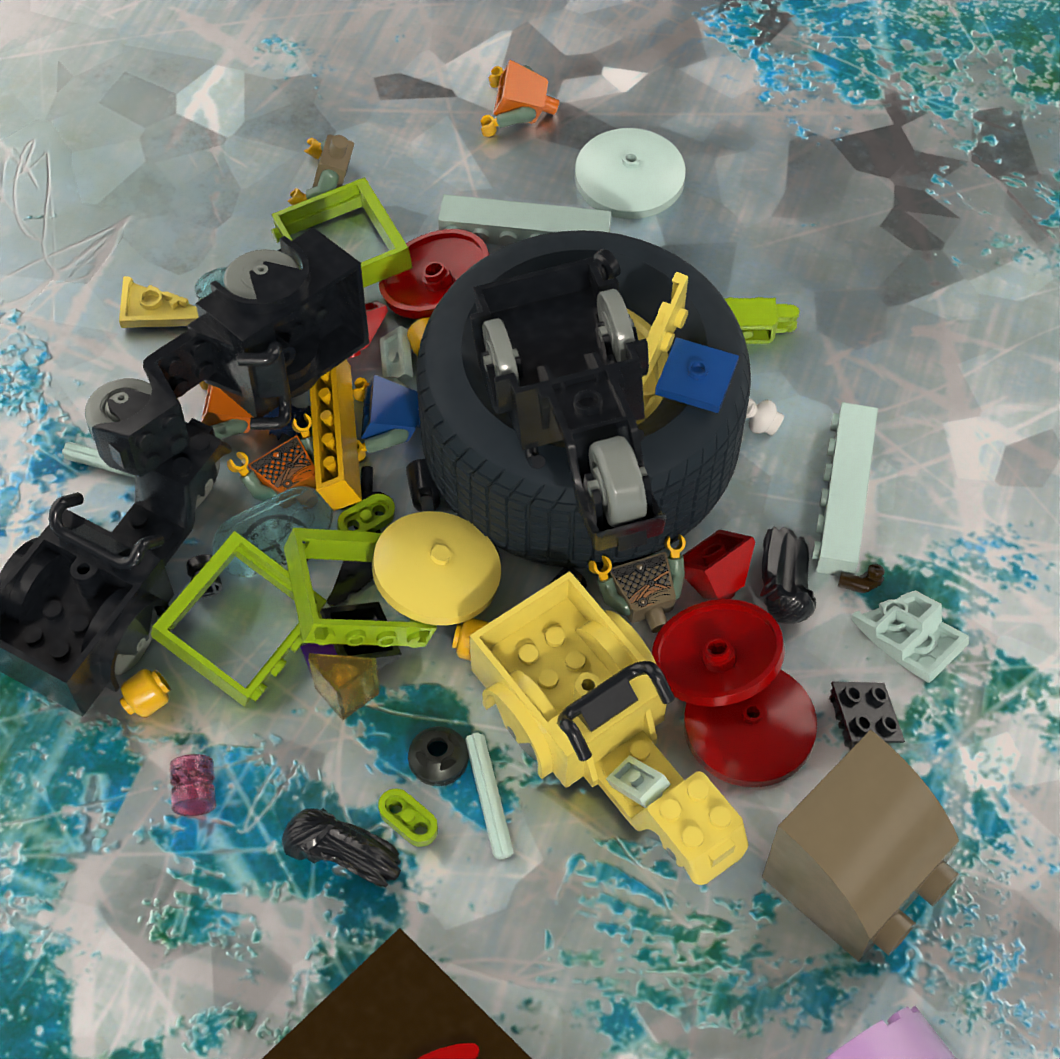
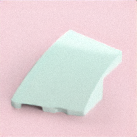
[852,590,969,683]

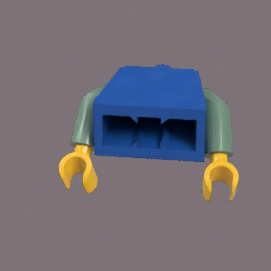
[353,375,421,462]

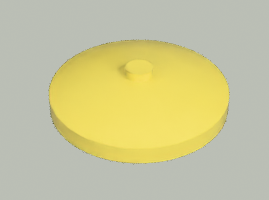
[372,511,501,626]

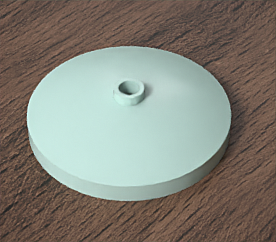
[575,128,686,219]

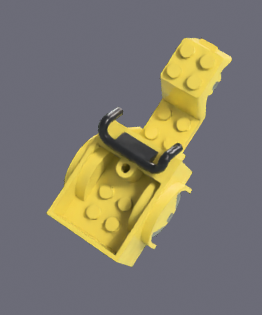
[470,571,749,885]

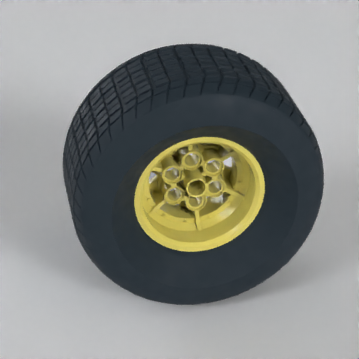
[416,230,751,568]

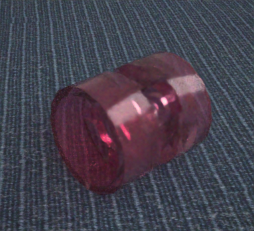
[169,754,217,816]

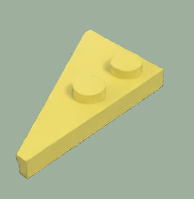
[642,272,688,385]
[119,276,199,328]

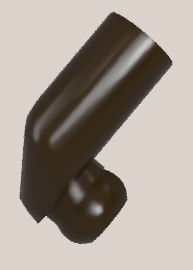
[837,564,885,593]

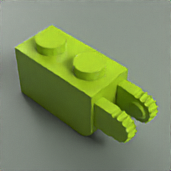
[724,297,800,344]

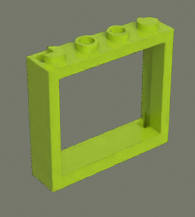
[271,177,413,288]
[284,528,437,648]
[151,531,327,707]

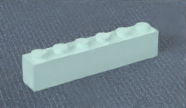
[438,194,612,246]
[812,402,878,576]

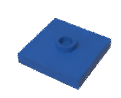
[655,337,739,413]

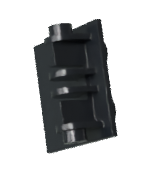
[829,681,905,750]

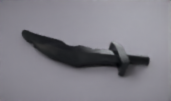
[327,466,394,606]

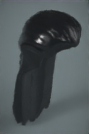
[760,526,816,624]
[282,808,401,887]

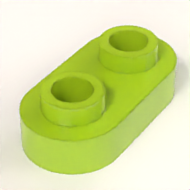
[337,494,395,532]
[378,789,438,847]

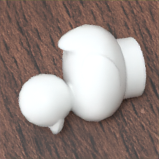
[746,398,784,436]

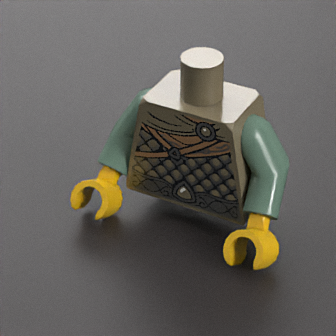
[288,134,355,206]
[588,534,686,633]

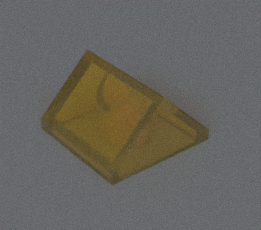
[308,653,380,720]

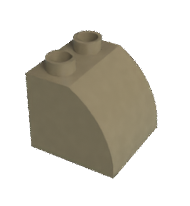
[762,729,960,962]

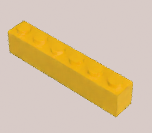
[310,360,362,511]

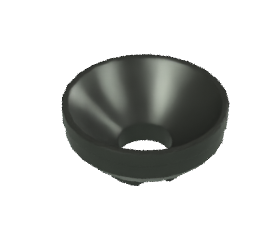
[408,726,469,786]

